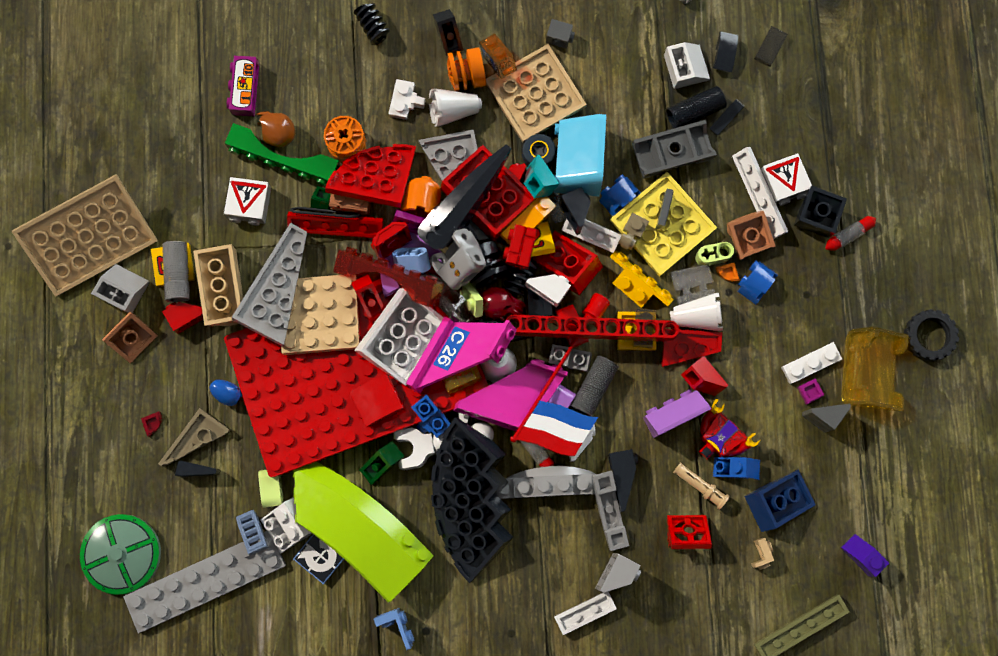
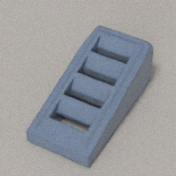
[236,510,268,556]

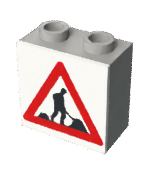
[761,153,812,206]
[224,177,271,226]

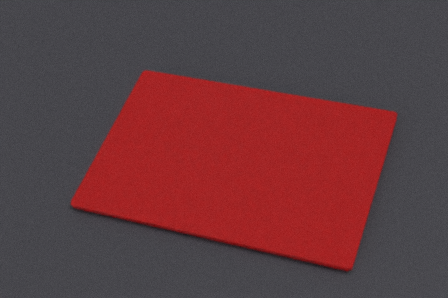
[224,263,488,478]

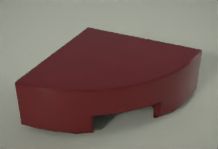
[141,411,162,437]

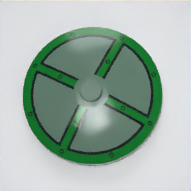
[80,514,161,594]

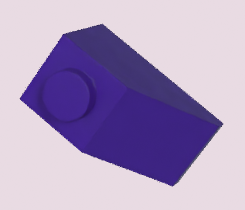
[841,534,889,577]

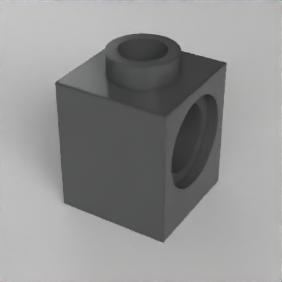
[546,19,575,49]

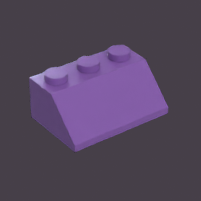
[643,390,711,438]

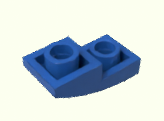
[411,395,451,438]

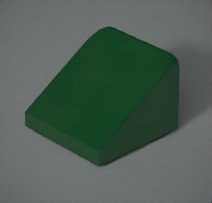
[310,186,331,213]

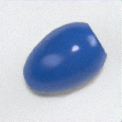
[209,380,242,406]

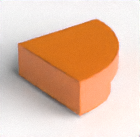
[715,263,740,282]

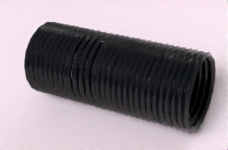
[666,86,727,129]

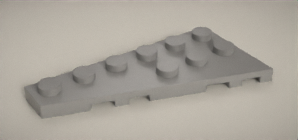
[418,130,491,242]
[232,223,307,347]

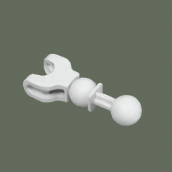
[393,422,494,470]

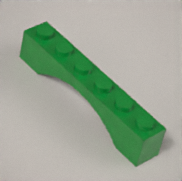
[225,123,341,186]

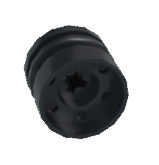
[472,241,509,289]

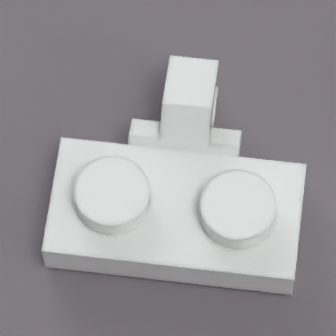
[389,79,425,120]

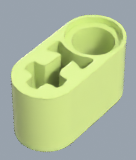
[695,242,734,266]
[258,470,284,508]

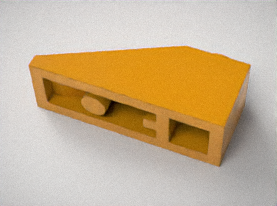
[500,197,556,245]

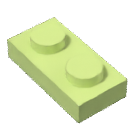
[460,282,483,317]

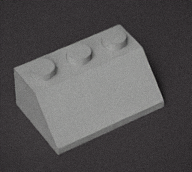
[595,553,641,593]

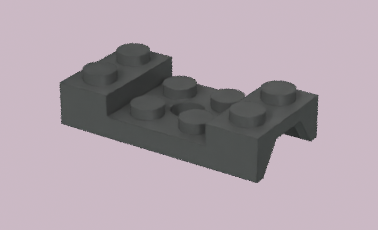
[632,120,717,179]

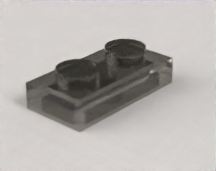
[633,308,656,349]

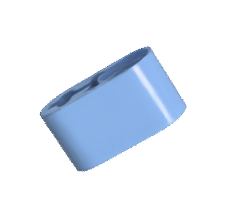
[392,247,431,273]

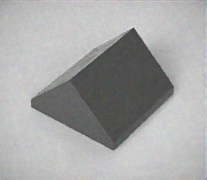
[802,404,851,433]

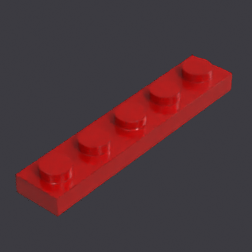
[287,212,383,238]

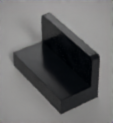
[527,287,552,316]

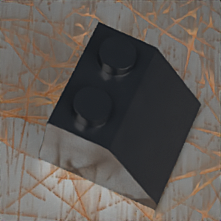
[794,186,847,238]

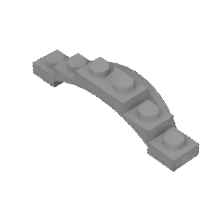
[498,466,597,499]

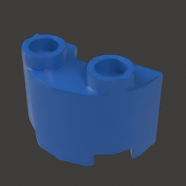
[599,174,641,216]
[737,261,778,304]

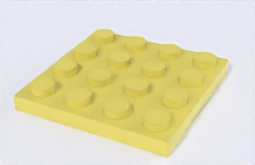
[610,172,717,277]

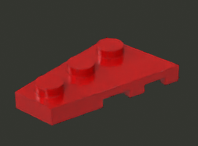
[661,329,723,367]

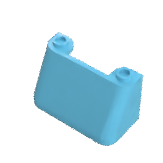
[553,114,606,196]

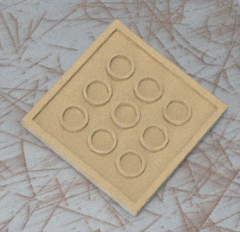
[486,44,587,143]
[281,274,360,355]

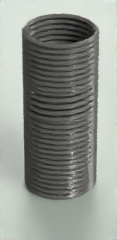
[571,356,619,417]

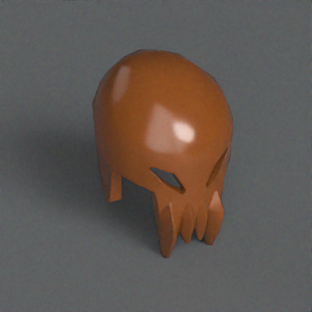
[255,111,295,147]

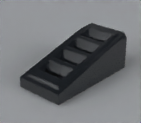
[175,461,221,477]

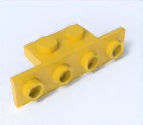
[610,251,674,308]

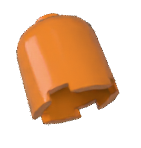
[401,176,441,218]

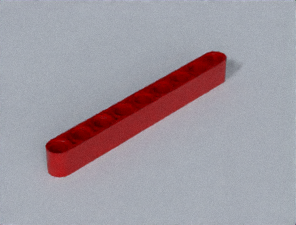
[506,315,679,342]

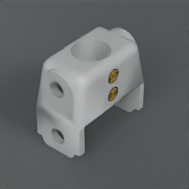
[429,229,486,290]

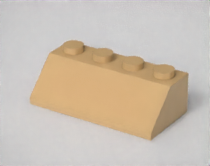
[193,244,243,326]

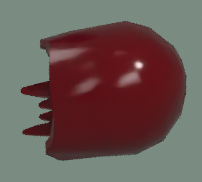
[480,287,526,323]

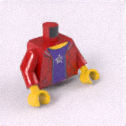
[699,399,761,460]

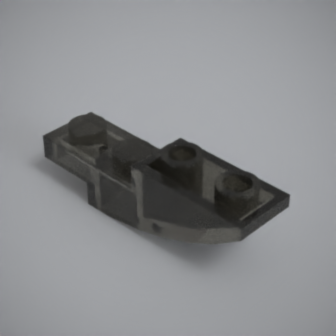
[404,271,476,323]

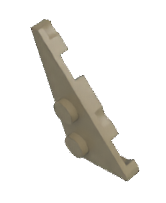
[158,408,231,467]

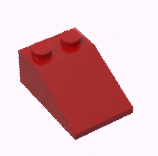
[531,231,603,295]

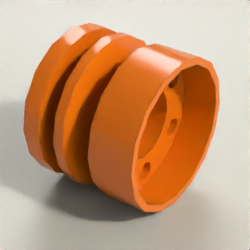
[447,47,486,92]
[324,116,366,163]

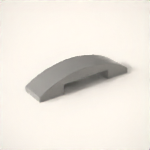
[593,471,629,551]

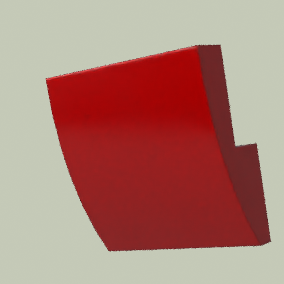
[350,374,405,427]

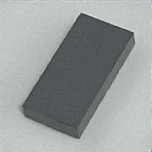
[655,188,674,230]

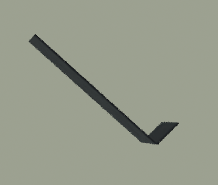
[710,99,744,135]

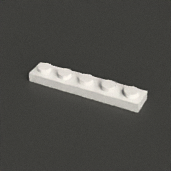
[732,147,788,240]

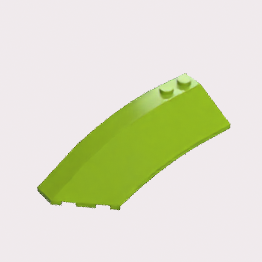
[293,462,433,603]

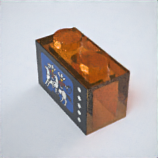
[479,33,517,79]

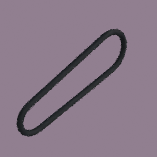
[290,207,360,218]

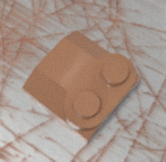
[727,210,775,260]

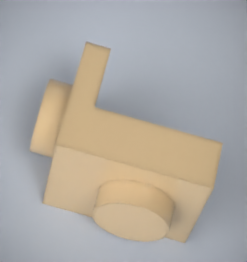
[751,538,774,570]

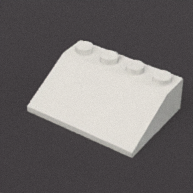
[354,288,443,386]

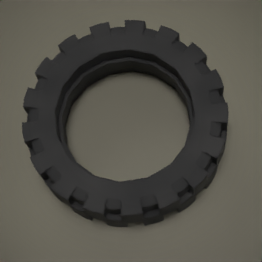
[904,309,959,362]

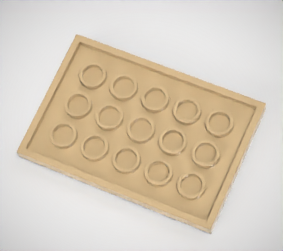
[12,174,157,297]

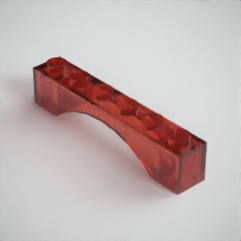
[333,247,444,307]

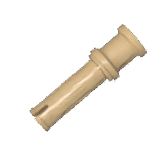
[673,462,730,510]

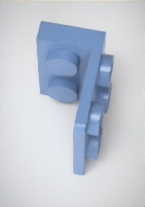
[374,608,415,650]

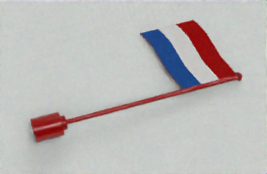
[510,293,610,456]

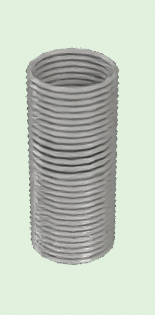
[162,241,190,302]

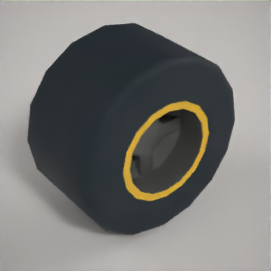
[522,134,556,167]

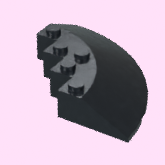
[431,417,513,583]

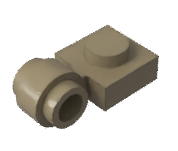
[618,212,649,250]

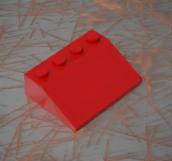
[441,145,536,241]

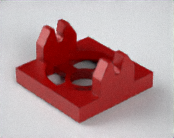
[667,515,712,549]

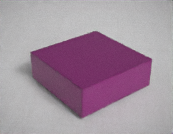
[797,378,825,404]

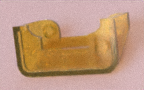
[841,326,909,411]

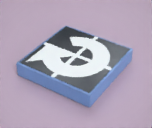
[293,534,344,584]

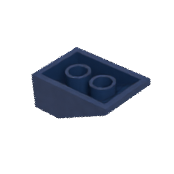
[744,470,816,532]

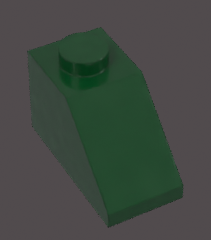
[360,441,404,485]

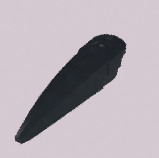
[418,144,512,250]

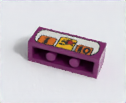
[227,56,259,117]

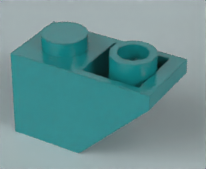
[524,155,559,198]

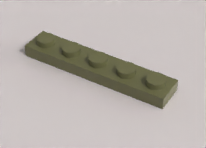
[754,594,849,656]

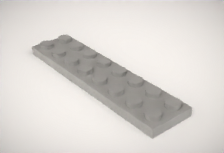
[123,531,286,633]

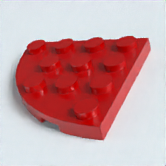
[325,144,416,208]

